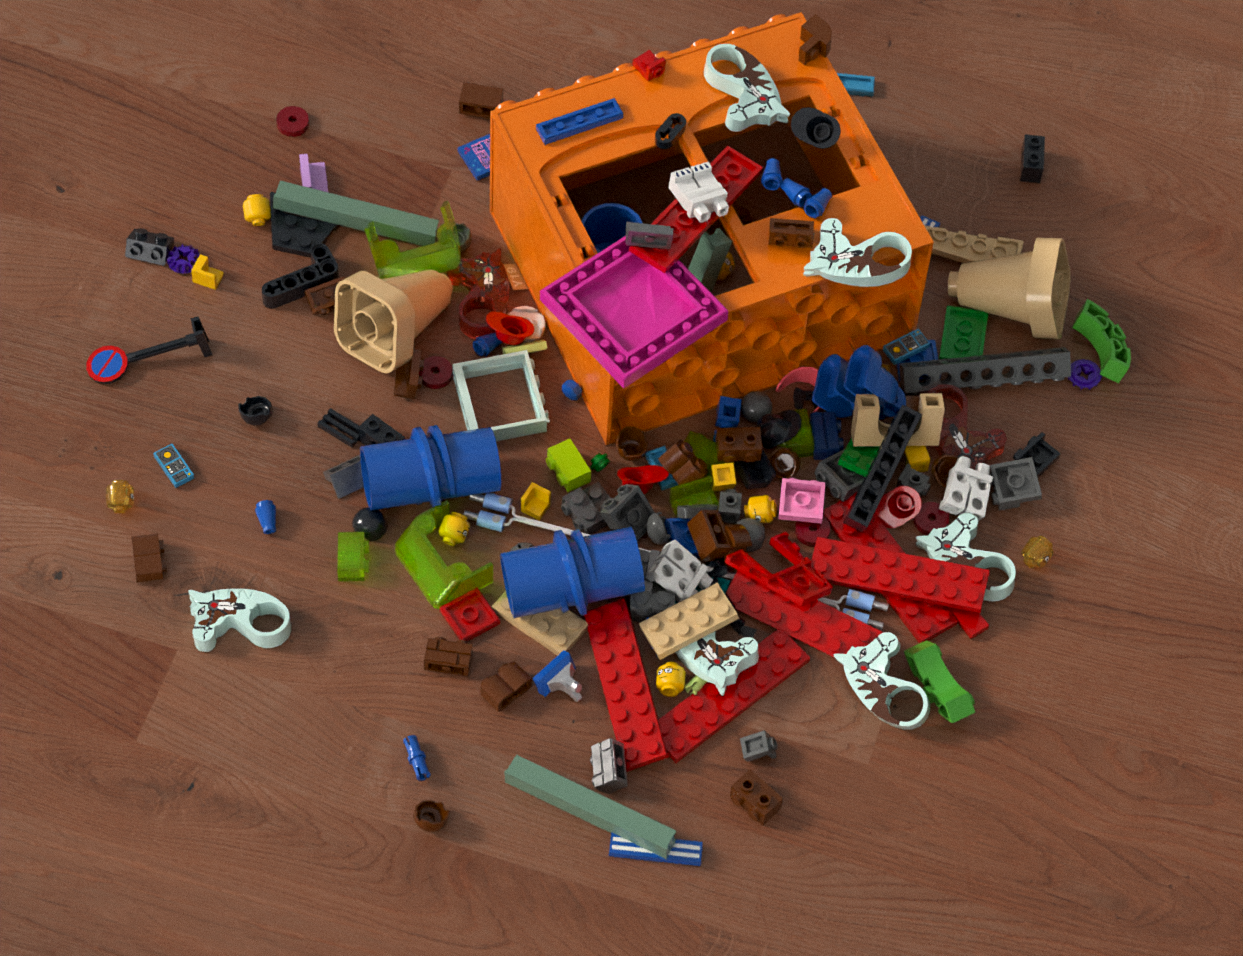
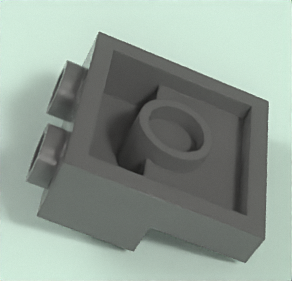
[814,449,865,502]
[989,457,1042,511]
[561,482,610,535]
[600,484,655,541]

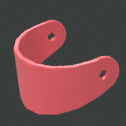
[776,367,824,412]

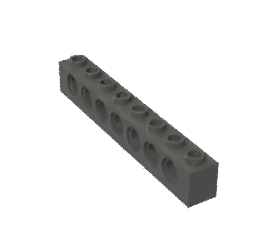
[899,347,1071,395]

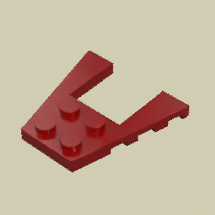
[725,532,833,606]

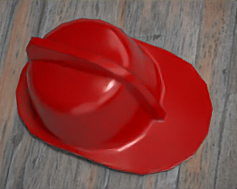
[486,312,534,346]
[617,465,669,494]
[875,485,922,528]

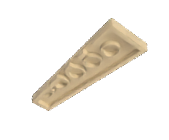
[924,225,1024,263]

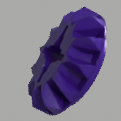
[167,243,200,274]
[1068,359,1102,390]

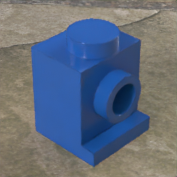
[715,396,742,428]

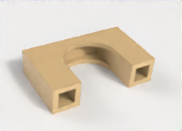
[851,393,945,447]

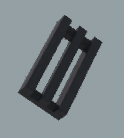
[317,408,359,448]

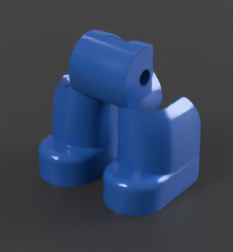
[812,345,906,420]

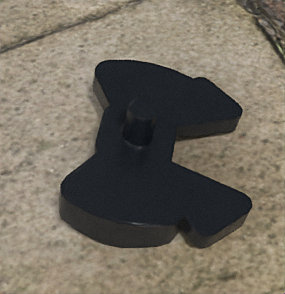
[793,387,818,412]
[705,556,729,578]

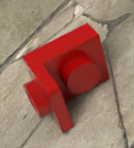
[632,50,666,81]

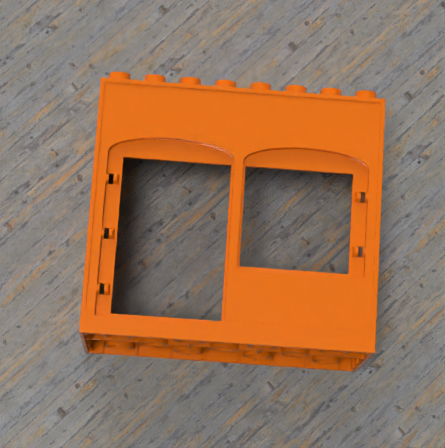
[490,12,934,445]

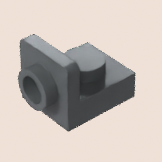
[740,730,778,762]

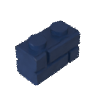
[809,412,844,460]

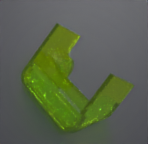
[364,200,461,279]
[395,500,493,609]

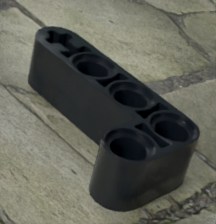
[261,243,339,309]

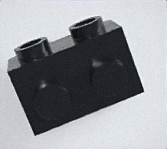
[125,228,174,266]
[1013,432,1061,478]
[732,449,776,489]

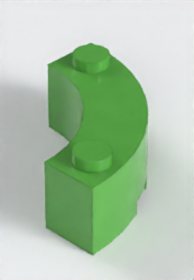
[1072,299,1131,384]
[904,640,975,723]

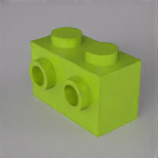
[546,439,591,492]

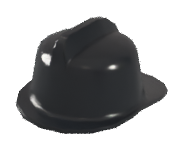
[791,107,841,149]
[755,409,802,449]

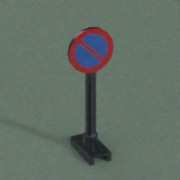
[86,316,213,384]

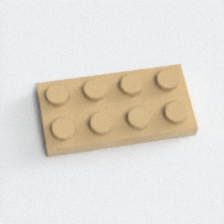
[639,583,739,660]
[492,591,588,656]

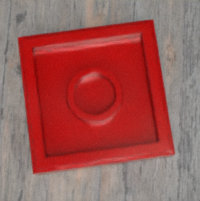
[439,587,500,642]

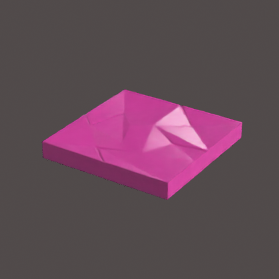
[540,236,728,389]

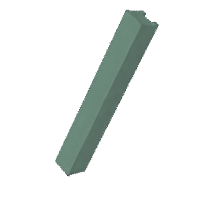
[273,181,439,249]
[688,228,732,293]
[504,755,676,860]

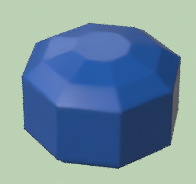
[562,380,582,401]

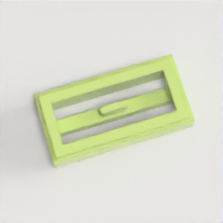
[502,339,547,354]

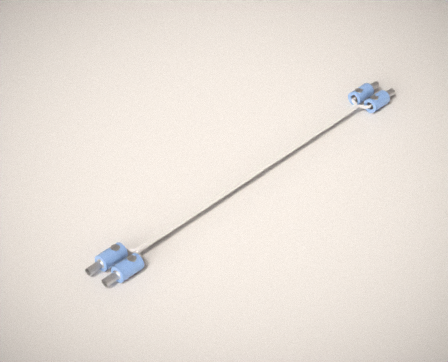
[463,492,889,630]

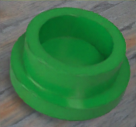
[590,453,610,473]

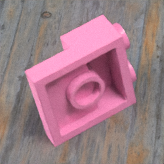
[778,478,825,524]

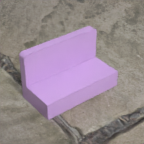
[299,154,328,192]

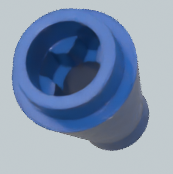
[761,158,783,190]
[780,178,812,207]
[804,188,832,218]
[473,332,503,356]
[255,500,277,534]

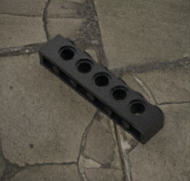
[843,404,922,533]

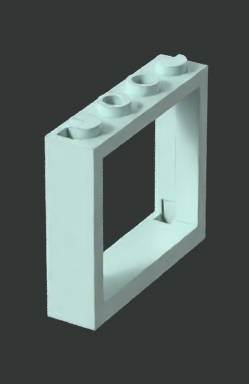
[452,350,550,441]

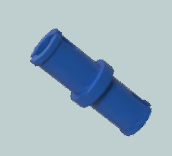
[403,735,431,781]

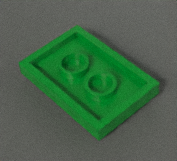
[939,305,988,359]
[837,438,880,477]

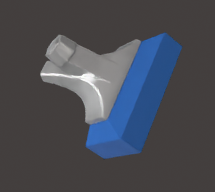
[533,650,582,702]

